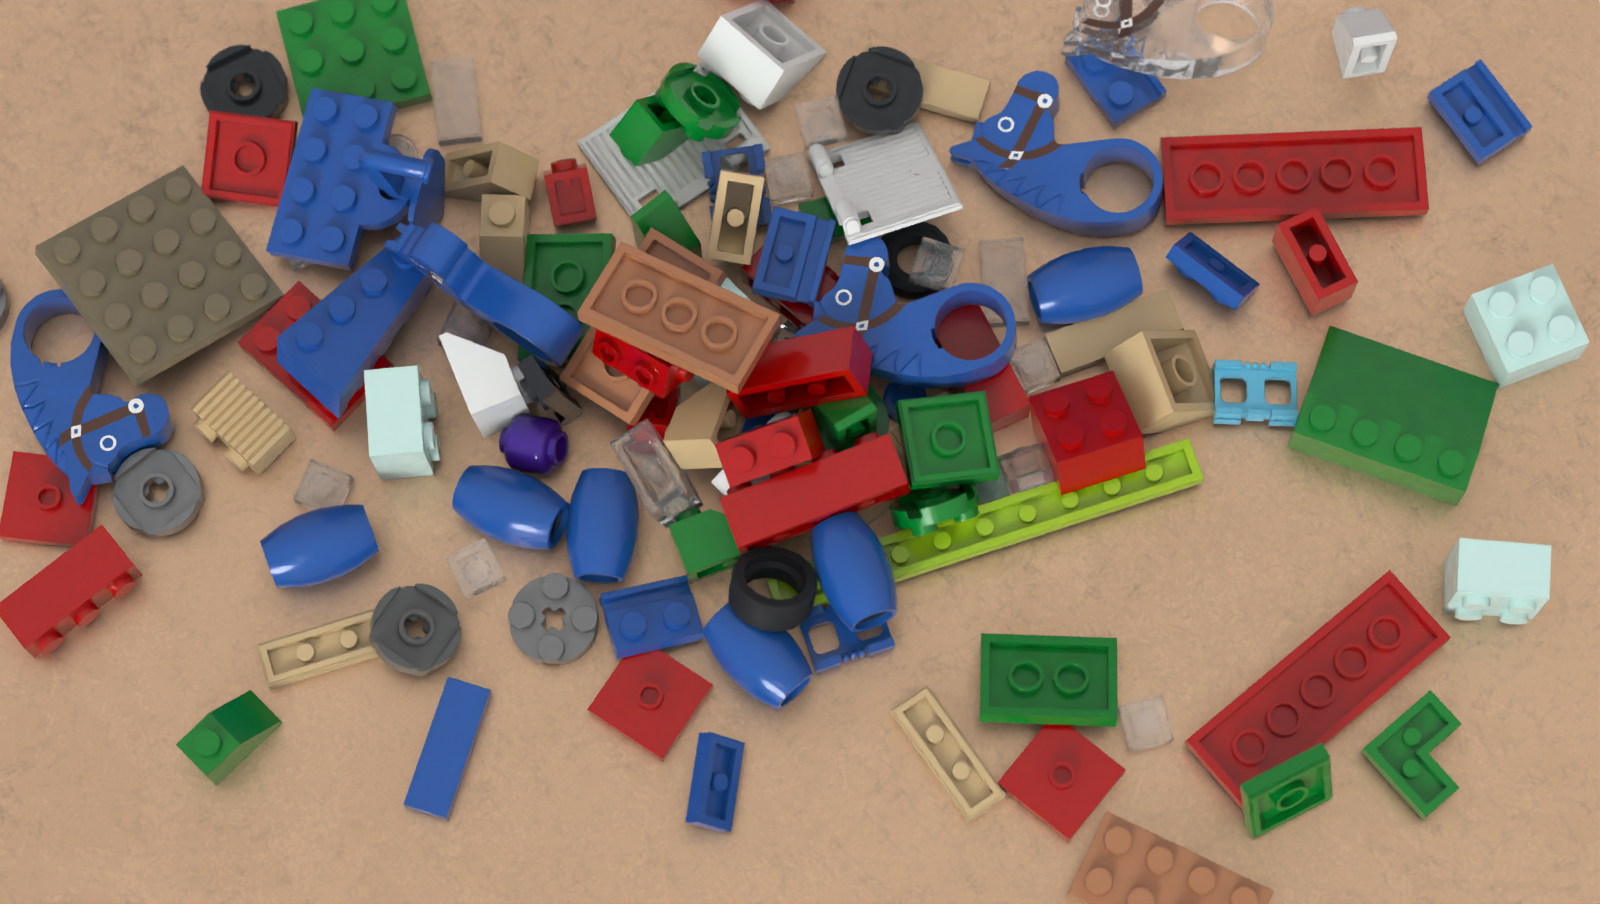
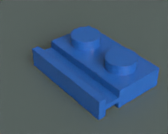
[1065,29,1166,129]
[1427,59,1532,165]
[752,206,836,308]
[599,575,704,659]

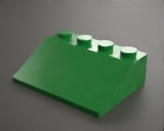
[1287,326,1498,506]

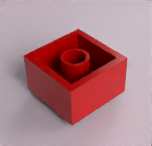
[1028,370,1146,495]

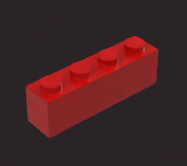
[719,433,910,555]

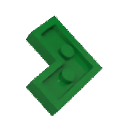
[1361,690,1461,820]

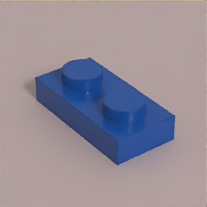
[1166,231,1260,310]
[685,732,744,832]

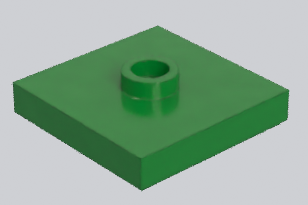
[895,391,1000,490]
[1240,743,1333,838]

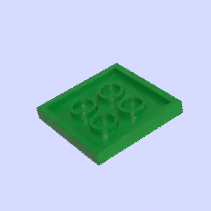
[276,0,433,117]

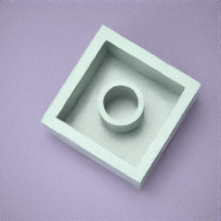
[1463,264,1590,389]
[364,365,441,480]
[1442,538,1551,624]

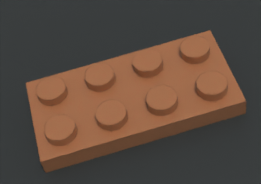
[559,227,728,427]
[578,241,781,394]
[1067,811,1274,904]

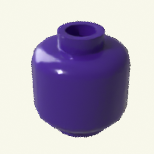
[499,414,569,475]

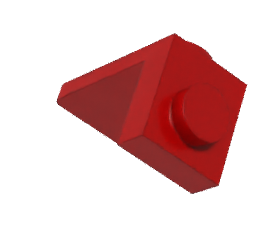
[592,329,695,399]

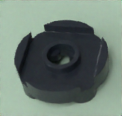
[200,44,289,118]
[836,46,923,135]

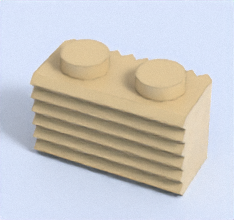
[190,371,296,475]

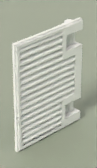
[577,61,771,218]
[808,122,963,245]

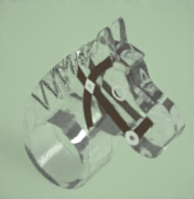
[1061,0,1274,79]

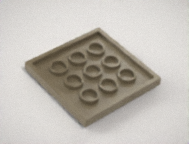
[35,165,284,387]

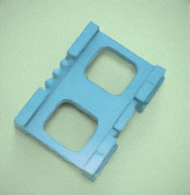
[1212,359,1298,427]

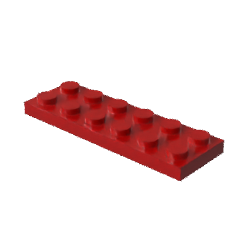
[1159,127,1429,225]
[1184,570,1451,810]

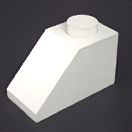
[1332,7,1397,79]

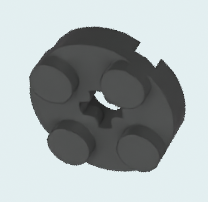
[369,584,461,676]

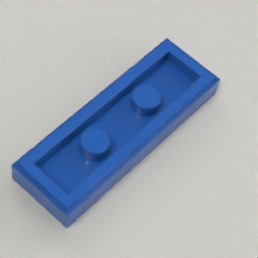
[403,677,492,821]

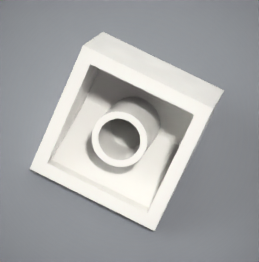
[697,0,827,110]
[439,332,533,438]

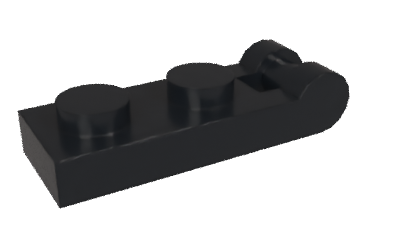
[517,354,583,426]

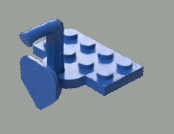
[266,88,445,271]

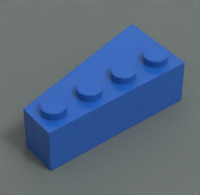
[276,234,434,419]

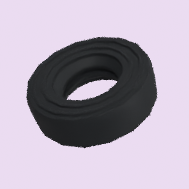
[881,221,953,299]

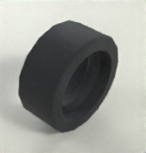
[728,546,817,632]

